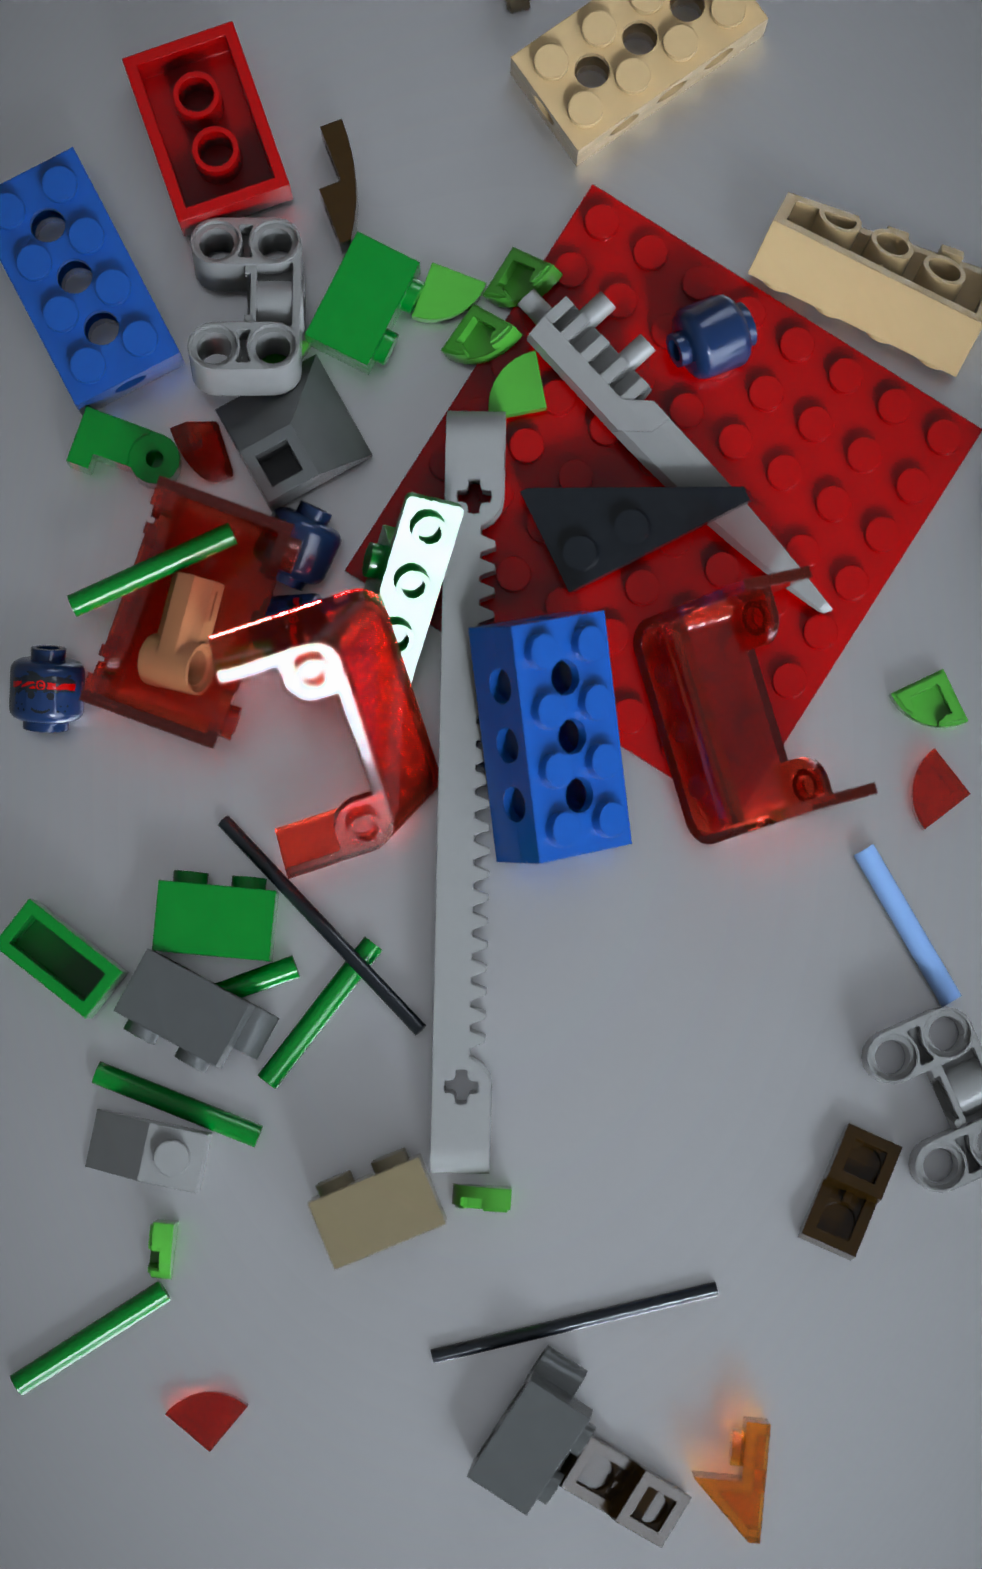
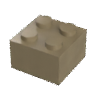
[307,1147,447,1270]

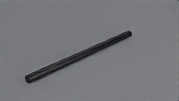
[218,815,426,1035]
[431,1282,719,1364]

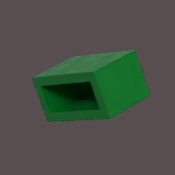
[305,231,425,375]
[152,870,279,962]
[0,898,129,1018]

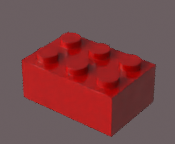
[122,21,293,237]

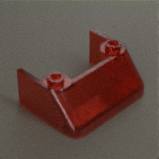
[633,566,878,845]
[208,588,439,879]

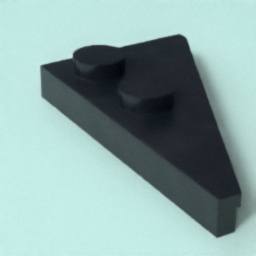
[520,487,754,592]

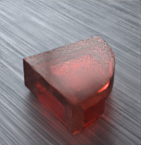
[170,421,233,483]
[911,748,970,830]
[165,1391,249,1452]

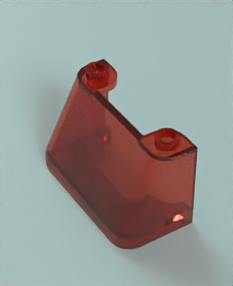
[79,476,303,749]

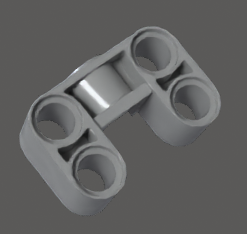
[187,217,306,396]
[861,1007,982,1193]

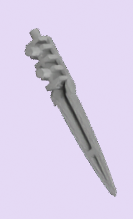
[518,289,833,613]

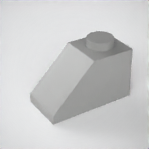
[85,1109,212,1193]

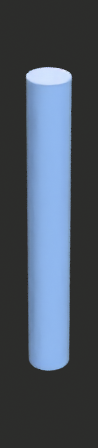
[853,844,962,1007]

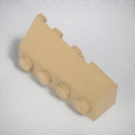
[748,192,982,377]

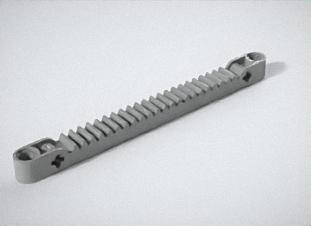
[430,410,506,1174]

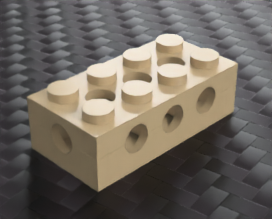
[510,0,768,166]

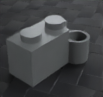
[113,948,279,1073]
[467,1345,596,1516]

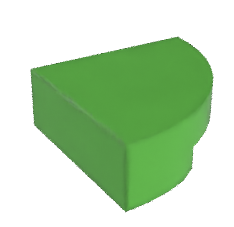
[483,247,563,308]
[412,262,486,323]
[441,304,522,365]
[488,350,547,418]
[889,669,968,728]
[452,1183,512,1213]
[148,1219,179,1280]

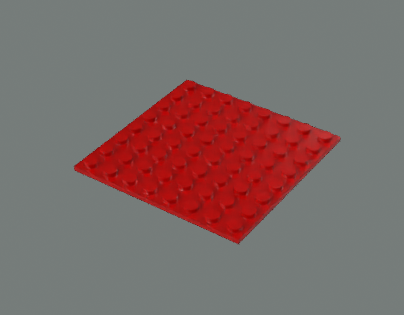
[345,184,982,819]

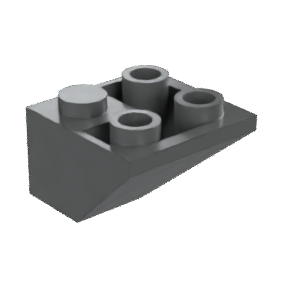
[215,354,373,512]

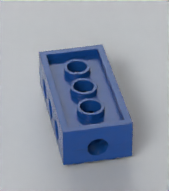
[0,147,185,416]
[468,610,632,864]

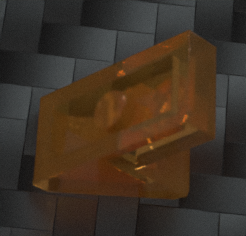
[692,1416,771,1544]

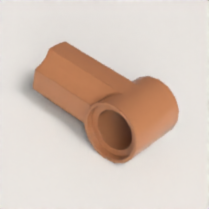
[137,572,225,695]

